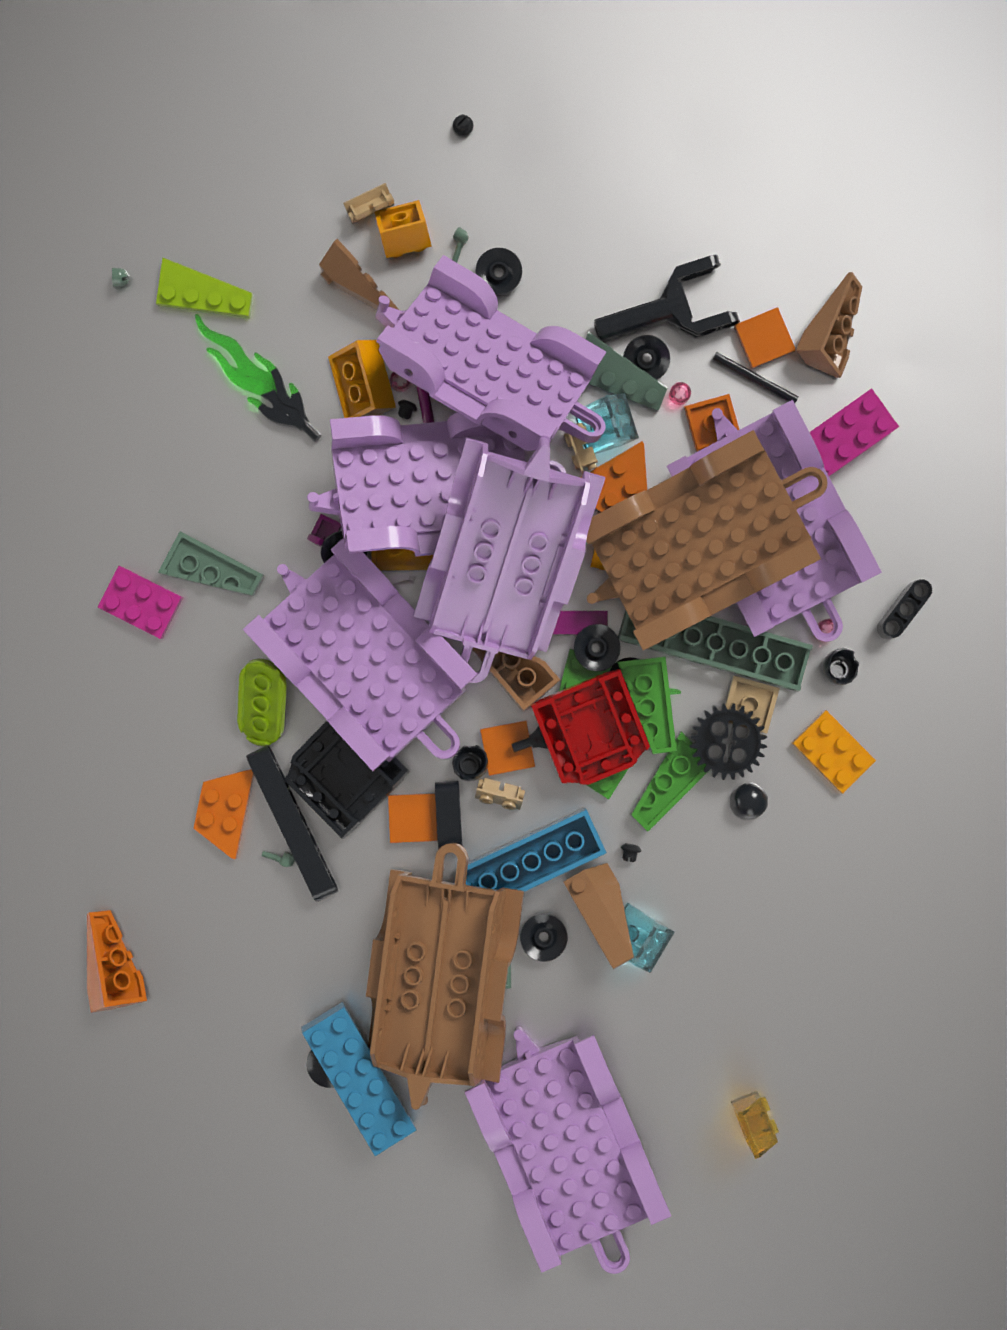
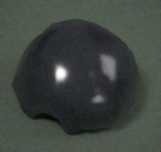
[823,647,859,685]
[452,745,489,781]
[730,783,768,820]

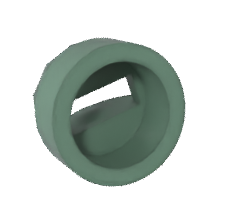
[112,268,129,287]

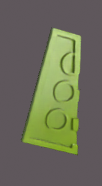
[156,257,253,318]

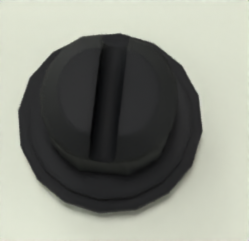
[453,114,474,136]
[398,400,418,420]
[621,843,642,862]

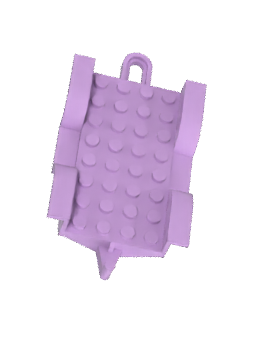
[375,255,606,451]
[667,400,882,642]
[307,413,566,557]
[414,435,605,683]
[243,539,478,771]
[464,1026,671,1274]

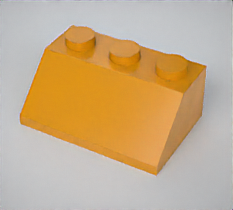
[328,340,396,418]

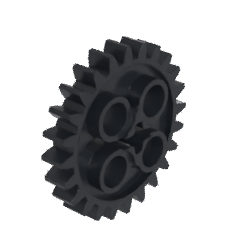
[689,703,767,780]

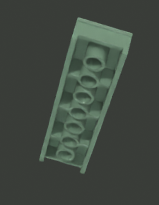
[618,609,813,692]

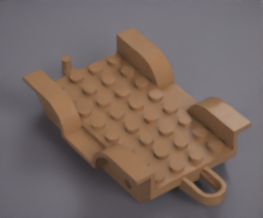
[586,430,828,651]
[366,843,524,1110]

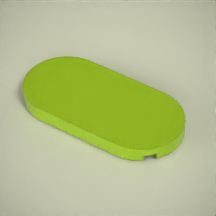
[237,658,287,746]

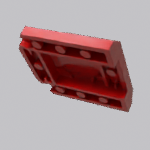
[530,669,650,785]

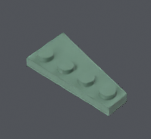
[586,332,668,411]
[158,531,265,596]

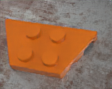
[580,441,647,513]
[194,769,254,859]

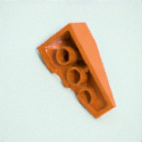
[87,910,147,1013]

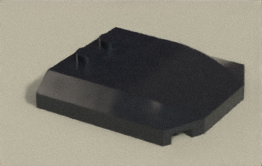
[285,721,410,839]

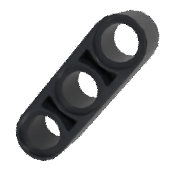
[877,579,932,639]
[435,781,462,850]

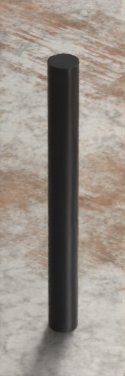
[712,352,799,403]

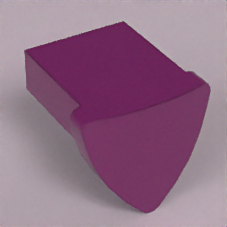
[307,514,341,547]

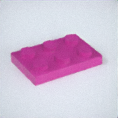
[98,566,183,639]

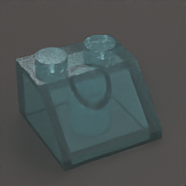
[575,393,639,454]
[624,903,675,973]

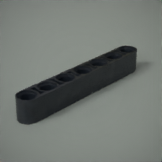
[246,745,338,902]

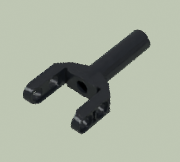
[594,254,740,342]

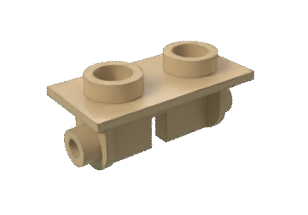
[343,183,394,224]
[564,423,598,474]
[475,778,525,810]

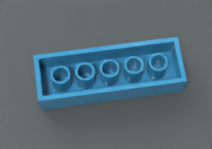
[466,808,607,892]
[301,1002,416,1156]

